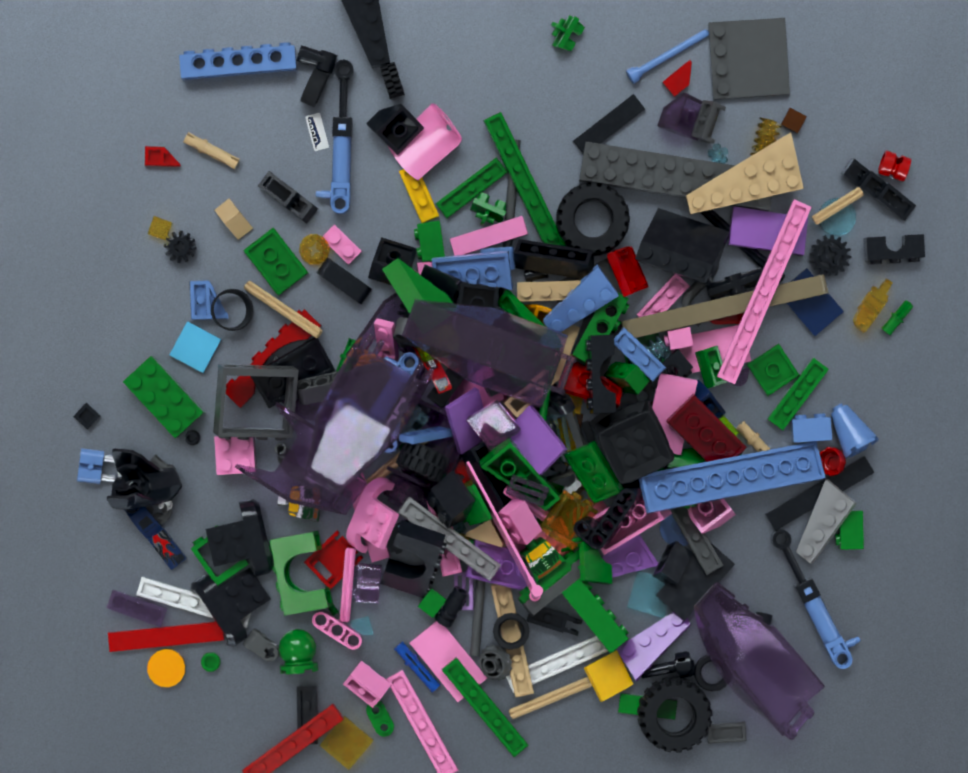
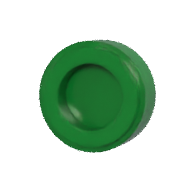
[201,652,221,672]

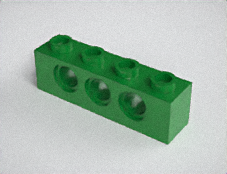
[572,293,630,364]

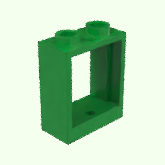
[190,525,250,586]

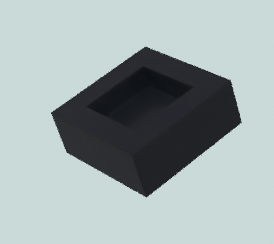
[73,403,101,430]

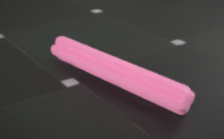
[339,548,356,622]

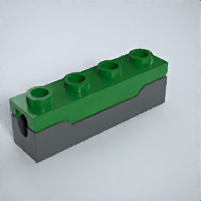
[518,550,580,617]

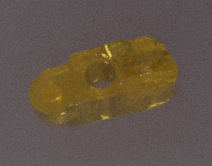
[853,278,893,333]

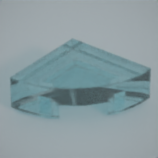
[350,616,374,635]

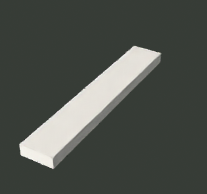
[136,577,252,628]
[506,635,608,693]

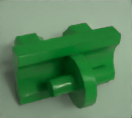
[551,15,585,51]
[470,192,506,226]

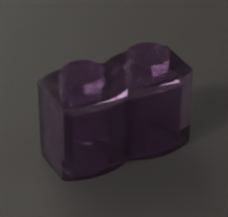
[352,563,382,603]

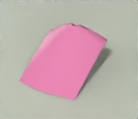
[387,103,462,180]

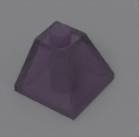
[657,92,703,141]

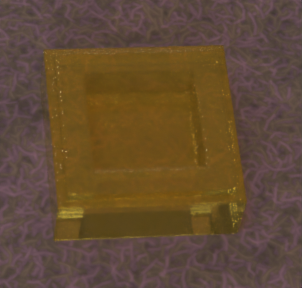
[147,216,172,241]

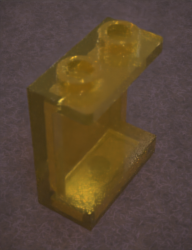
[540,490,599,550]

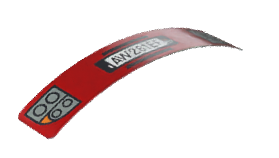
[411,338,452,394]

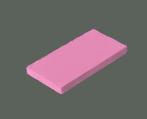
[671,325,751,375]
[652,373,698,455]
[409,621,488,702]

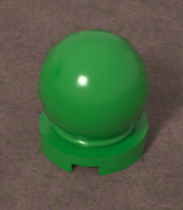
[278,629,319,674]

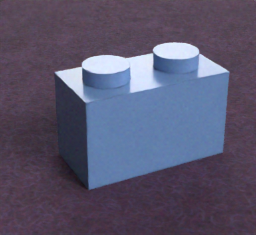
[790,413,832,443]

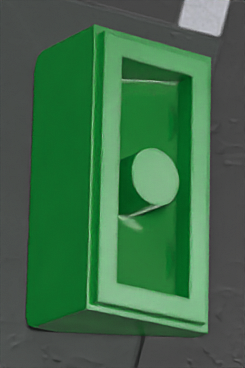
[695,345,728,389]

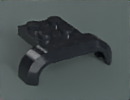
[206,499,273,577]
[190,567,271,647]

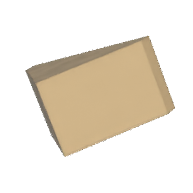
[215,198,253,240]
[466,519,506,548]

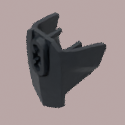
[107,448,182,509]

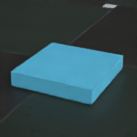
[169,321,222,373]

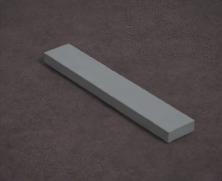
[397,497,501,581]

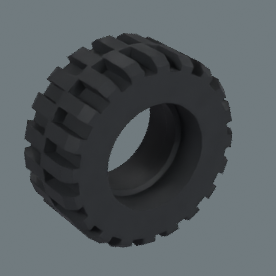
[556,182,630,256]
[637,676,713,753]

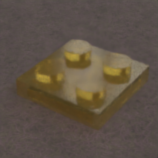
[319,715,374,770]

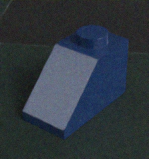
[695,380,726,419]

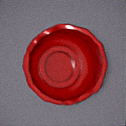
[820,447,846,476]

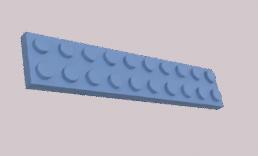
[639,441,826,514]

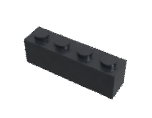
[514,239,594,279]

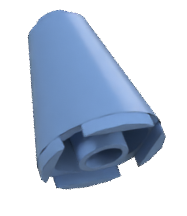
[831,403,879,459]

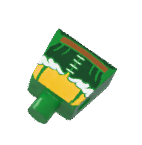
[519,537,566,583]

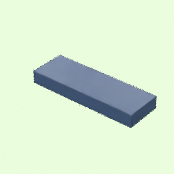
[614,328,666,382]
[399,426,453,444]

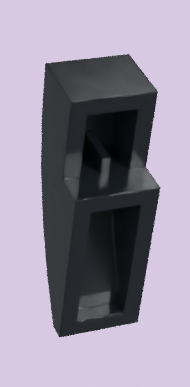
[258,171,318,224]

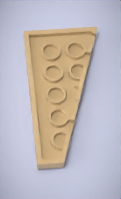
[686,132,804,214]

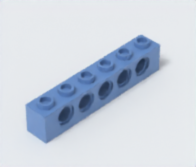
[179,42,297,80]

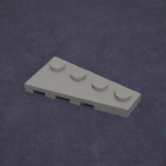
[796,479,857,564]

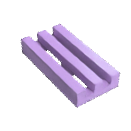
[454,571,474,610]

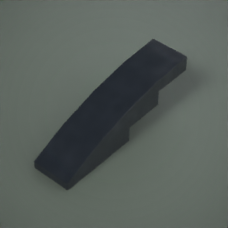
[841,158,916,221]

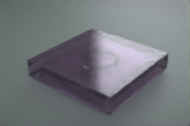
[466,400,521,449]

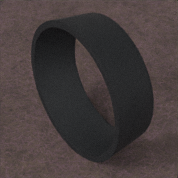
[211,289,253,331]

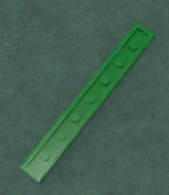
[483,112,566,246]

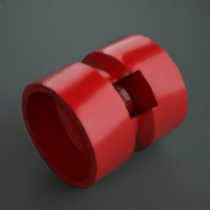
[878,150,912,182]

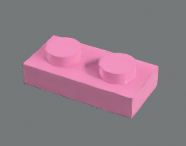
[321,224,362,265]

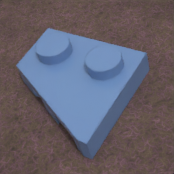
[190,281,228,320]

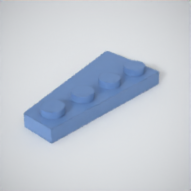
[431,251,513,290]
[543,264,619,336]

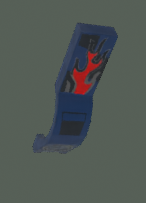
[124,507,187,570]

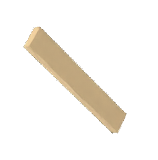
[491,584,534,698]

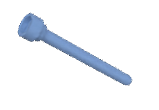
[626,29,709,84]

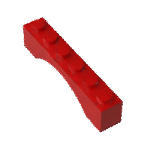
[225,309,322,408]

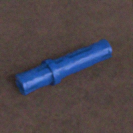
[394,641,441,692]

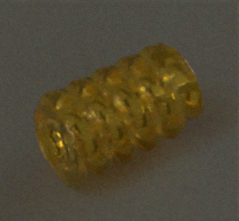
[750,117,782,156]

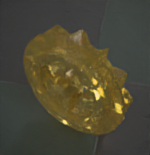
[299,234,330,265]

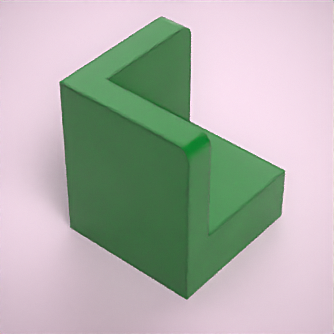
[418,587,446,618]

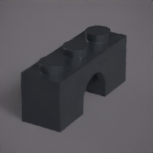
[864,234,925,265]

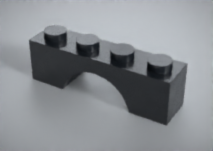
[585,335,616,414]

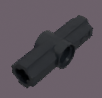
[706,267,762,300]

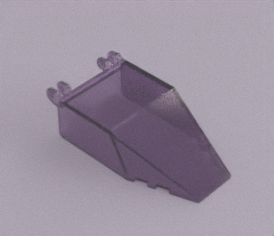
[304,334,434,495]

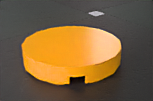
[147,649,186,687]

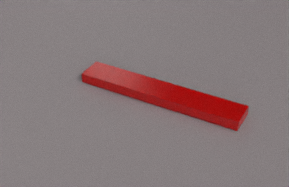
[108,621,225,652]
[242,703,344,773]

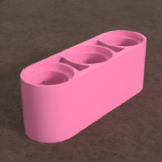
[312,610,362,650]

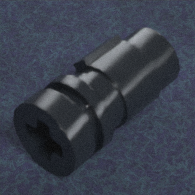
[434,586,468,628]

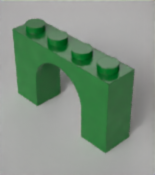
[269,530,333,616]

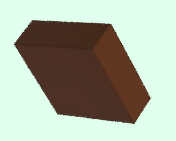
[781,108,807,134]

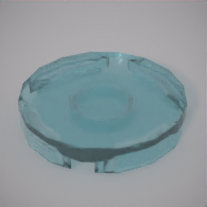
[818,198,856,236]

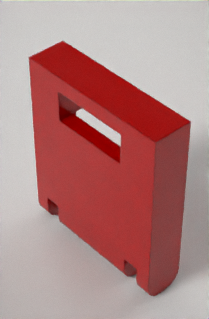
[607,246,649,297]
[304,530,364,590]

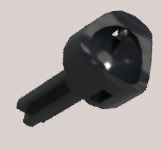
[641,651,695,679]

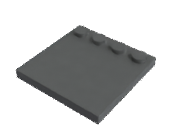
[708,18,790,100]

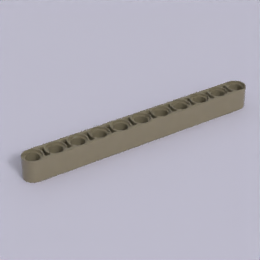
[621,274,829,338]

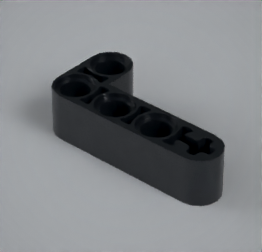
[574,484,642,550]

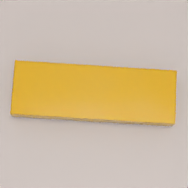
[399,169,439,223]

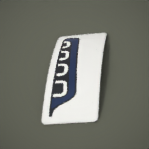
[305,113,329,151]

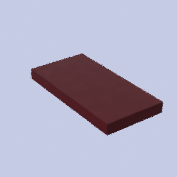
[666,394,747,462]

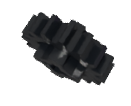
[809,235,852,277]

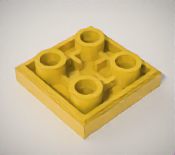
[583,650,634,702]

